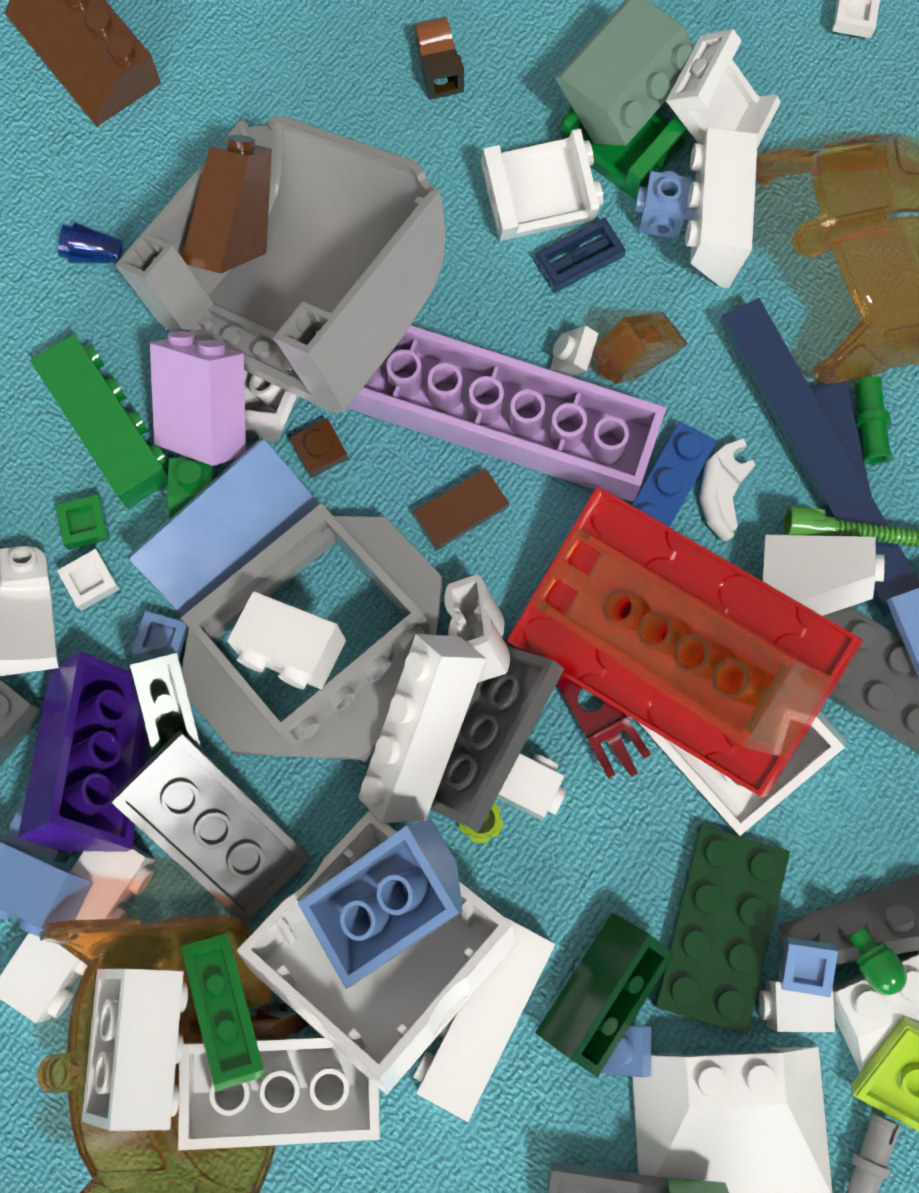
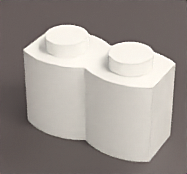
[444,574,510,683]

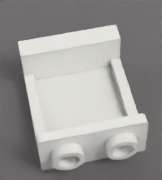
[666,29,781,148]
[481,129,603,242]

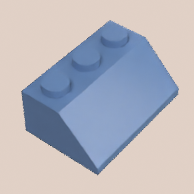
[298,819,463,989]

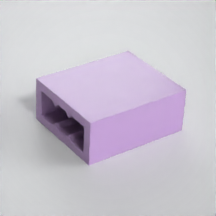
[150,331,246,466]

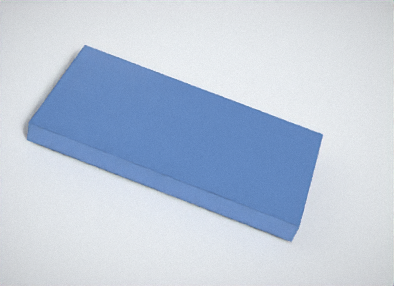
[127,438,320,616]

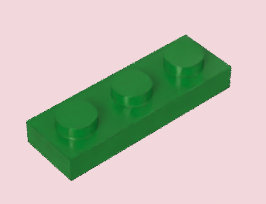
[180,933,265,1092]

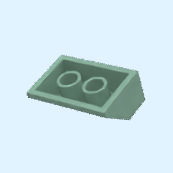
[555,0,694,145]

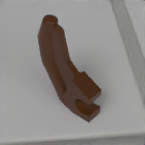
[189,1003,309,1040]

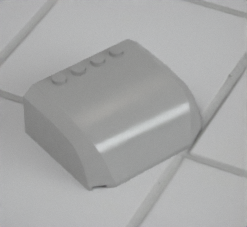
[115,116,446,414]

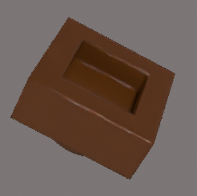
[290,418,348,478]

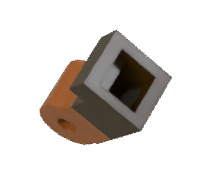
[413,16,464,100]

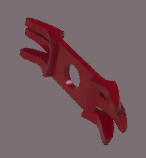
[557,675,651,779]

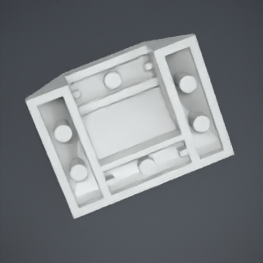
[632,1046,832,1193]

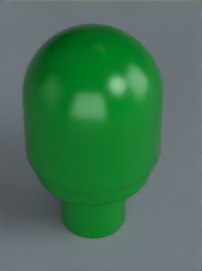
[849,928,907,996]

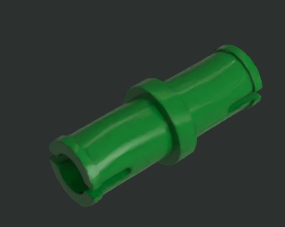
[854,376,893,465]

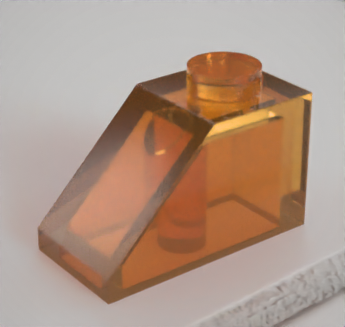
[592,312,688,384]

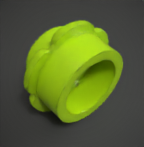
[459,802,503,844]

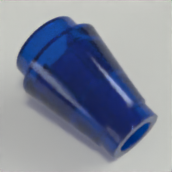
[58,222,123,264]

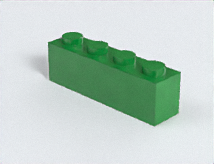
[30,334,169,509]

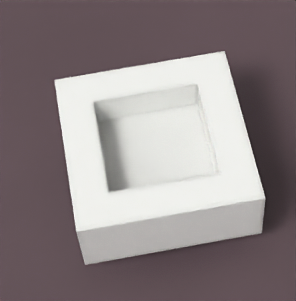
[832,0,880,38]
[550,326,598,376]
[57,549,120,611]

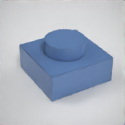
[131,611,189,660]
[780,937,838,997]
[601,1025,651,1077]

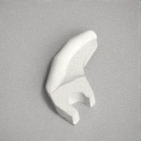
[699,438,755,542]

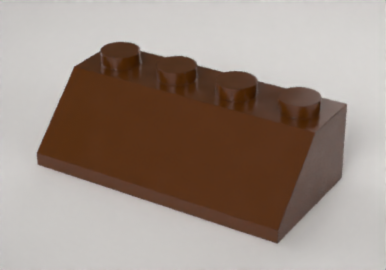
[5,0,161,127]

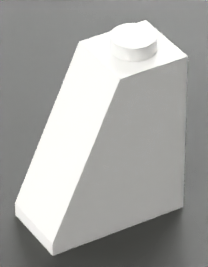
[763,535,884,616]

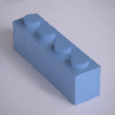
[0,839,93,938]

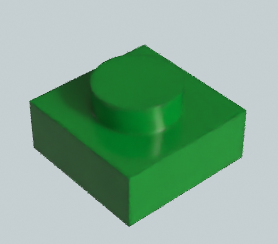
[55,494,111,550]

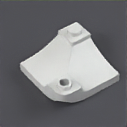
[0,546,59,676]

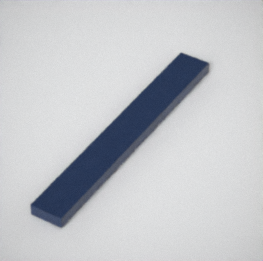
[720,298,919,616]

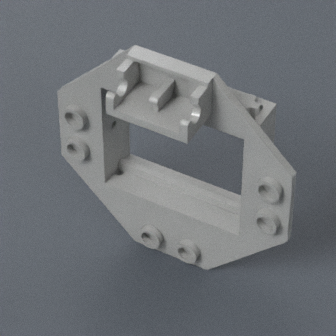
[181,503,443,764]

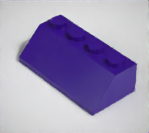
[18,651,148,852]

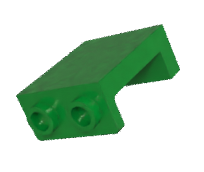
[560,106,689,200]

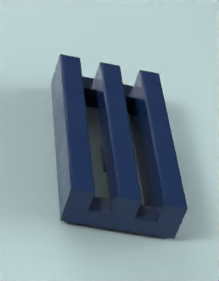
[533,218,626,293]

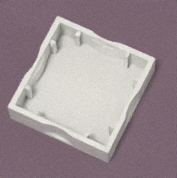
[237,810,515,1094]

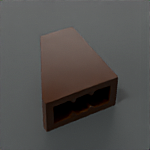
[182,135,272,273]

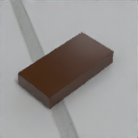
[413,469,509,551]

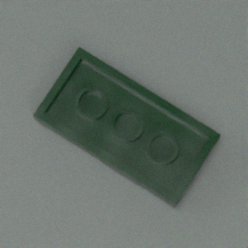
[654,825,790,1035]

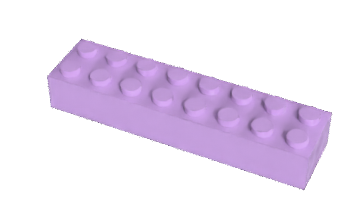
[347,325,666,502]

